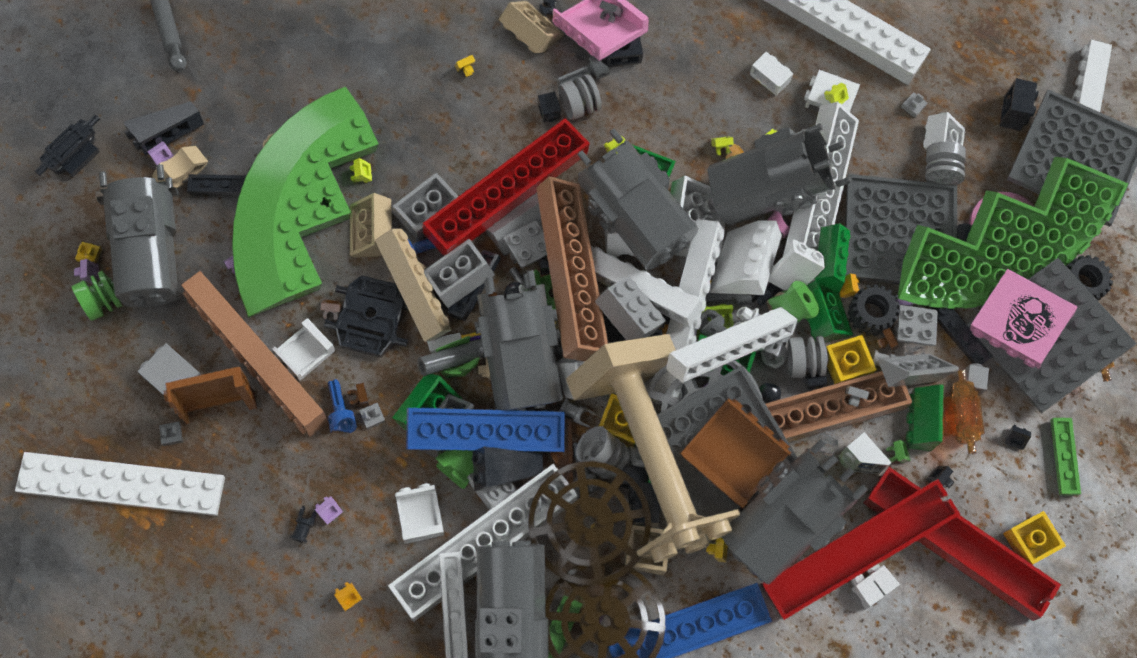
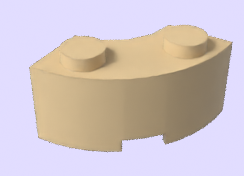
[152,146,208,188]

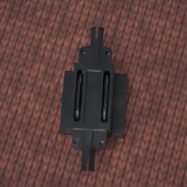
[34,114,100,177]

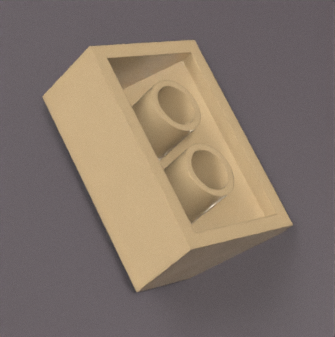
[499,1,564,53]
[350,193,392,257]

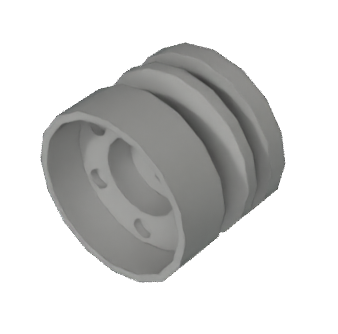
[558,74,602,121]
[925,141,966,185]
[787,336,828,378]
[575,426,629,479]

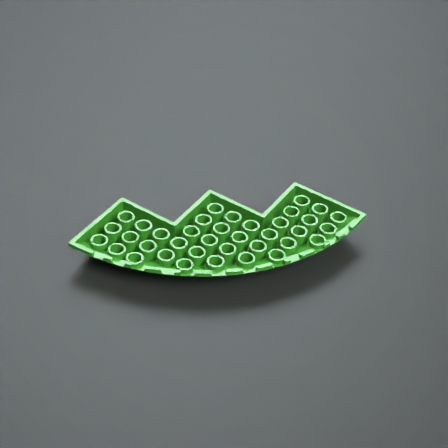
[232,87,379,318]
[898,157,1128,309]

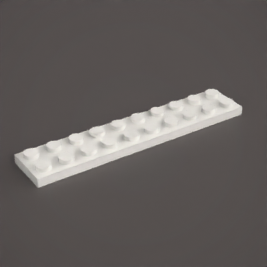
[15,452,225,516]

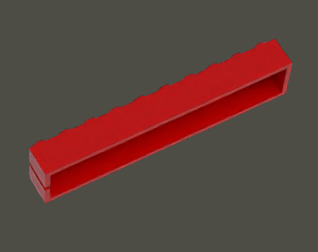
[863,467,1061,621]
[761,479,961,620]

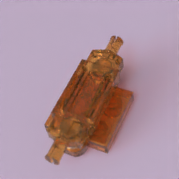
[943,370,985,455]

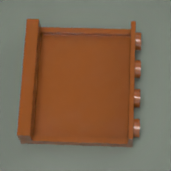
[164,366,257,424]
[680,399,791,508]

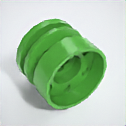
[71,270,122,321]

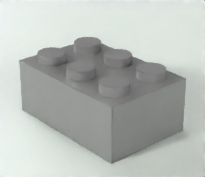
[393,173,459,241]
[424,239,495,308]
[595,276,666,340]

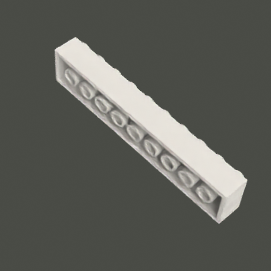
[764,0,931,85]
[783,102,859,283]
[388,464,578,622]

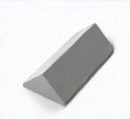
[485,192,543,256]
[879,354,959,387]

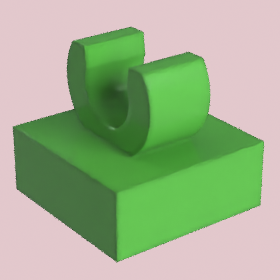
[886,440,911,463]

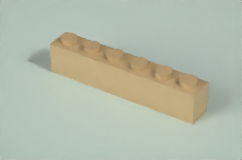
[375,229,452,342]

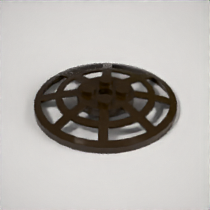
[528,461,651,585]
[545,561,665,658]

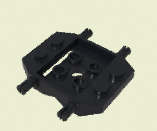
[324,275,409,358]

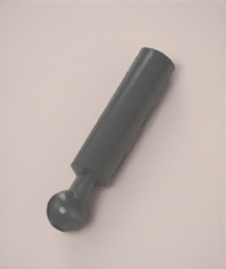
[150,0,187,72]
[417,339,484,376]

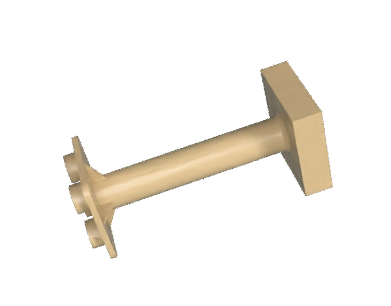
[566,334,740,563]

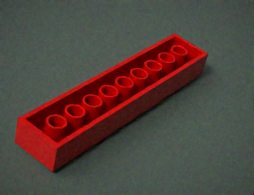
[423,118,590,256]

